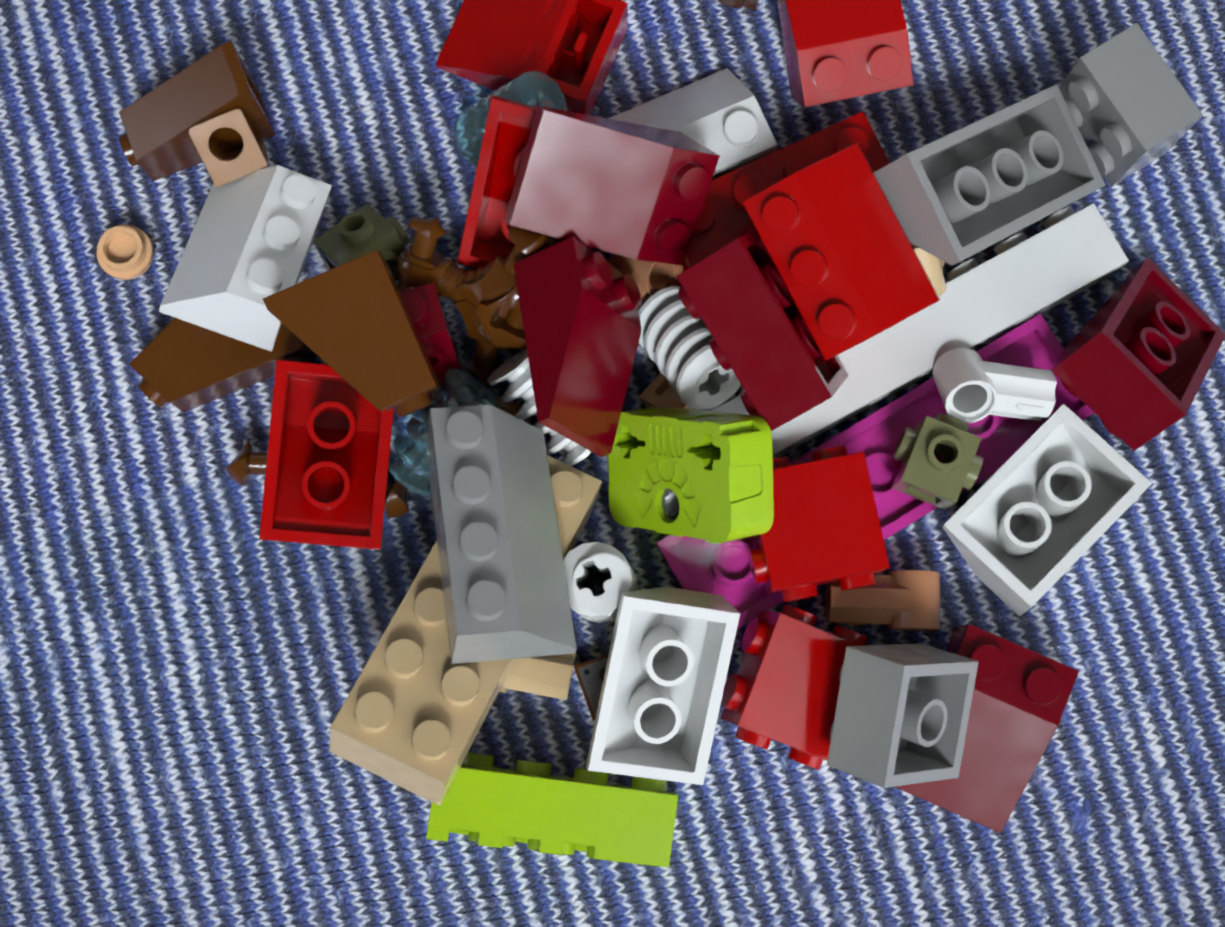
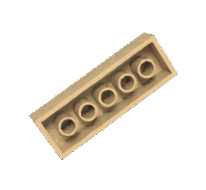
[329,455,602,806]

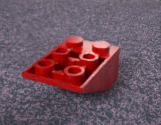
[435,0,628,115]

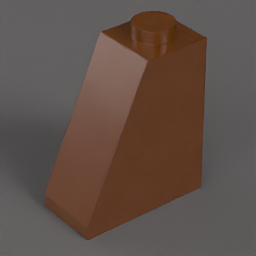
[118,41,275,181]
[263,250,441,418]
[129,318,316,412]

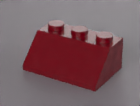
[677,229,849,431]

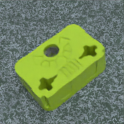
[608,406,774,544]

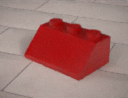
[742,143,940,361]

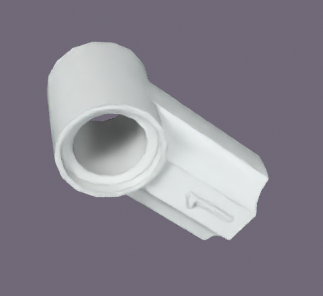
[932,348,1057,423]

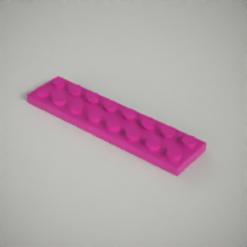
[656,314,1094,629]

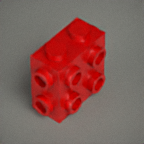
[748,446,890,602]
[720,604,868,770]

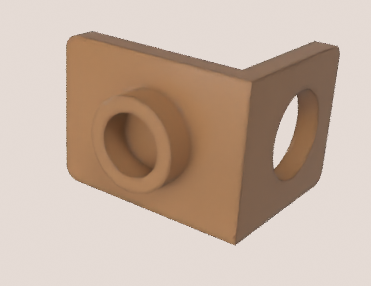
[189,107,268,188]

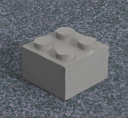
[1059,23,1203,188]
[827,643,979,788]

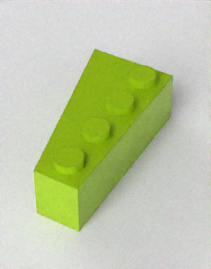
[426,752,678,868]

